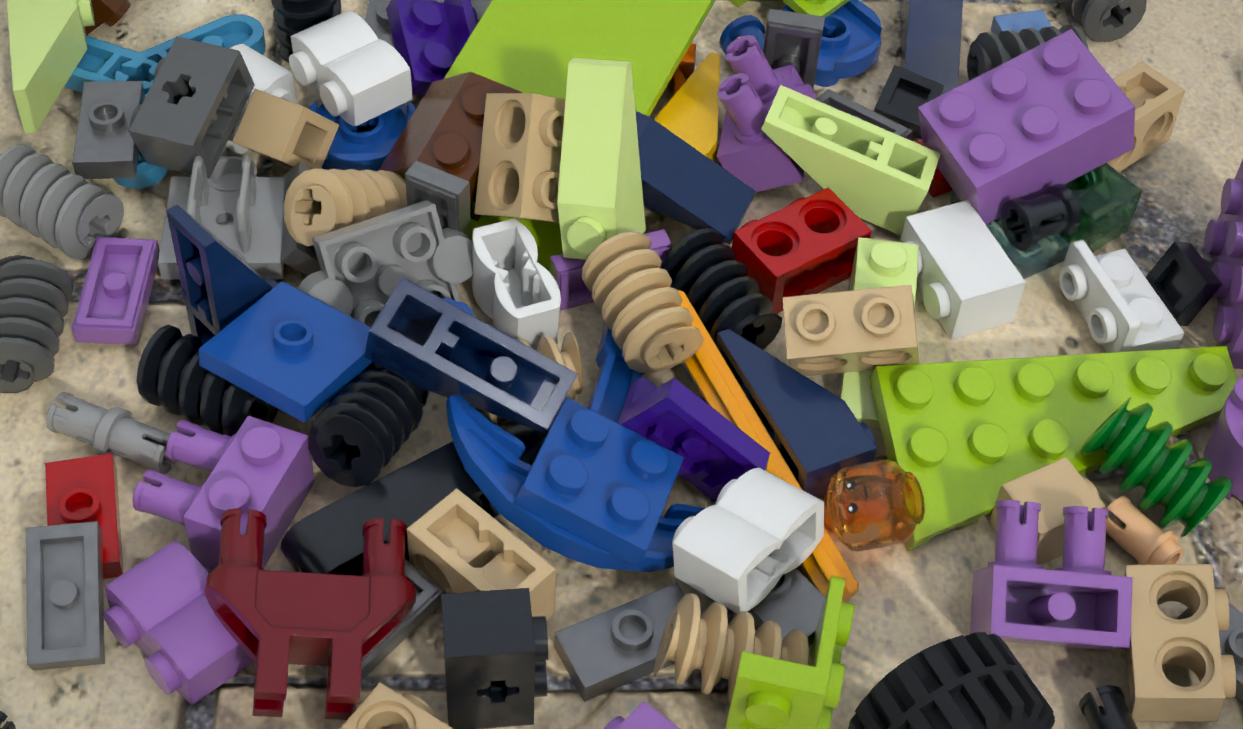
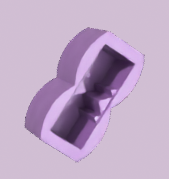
[103,540,254,705]

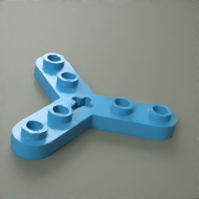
[65,14,266,189]

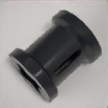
[1001,184,1081,251]

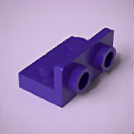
[386,0,477,96]
[618,377,770,500]

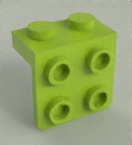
[725,576,855,729]

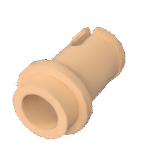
[1106,496,1185,565]

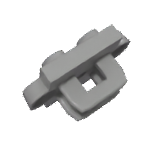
[158,155,285,279]
[298,200,473,327]

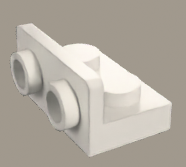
[1058,240,1184,353]

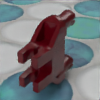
[204,508,416,720]

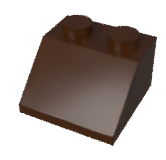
[379,72,522,221]

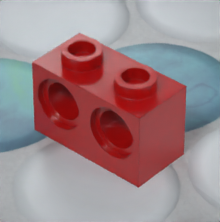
[732,187,872,314]

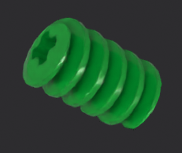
[1079,397,1232,538]

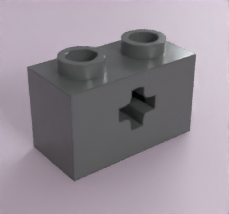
[128,36,255,179]

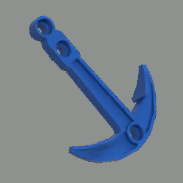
[446,323,705,573]

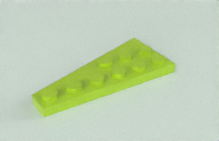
[870,346,1237,552]

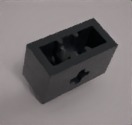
[441,588,548,729]

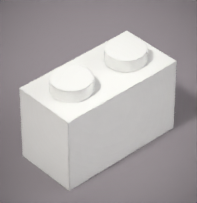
[900,200,1026,340]

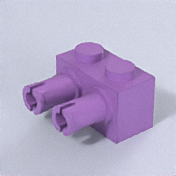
[717,35,817,193]
[132,416,315,570]
[970,500,1133,651]

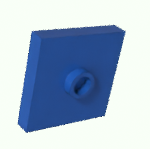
[199,281,373,423]

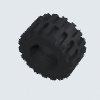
[848,632,1055,729]

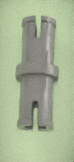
[46,392,176,475]

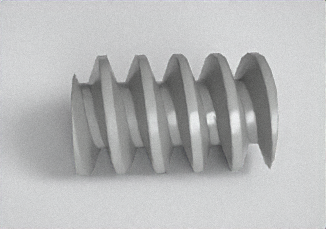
[0,144,124,260]

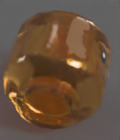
[821,460,925,552]

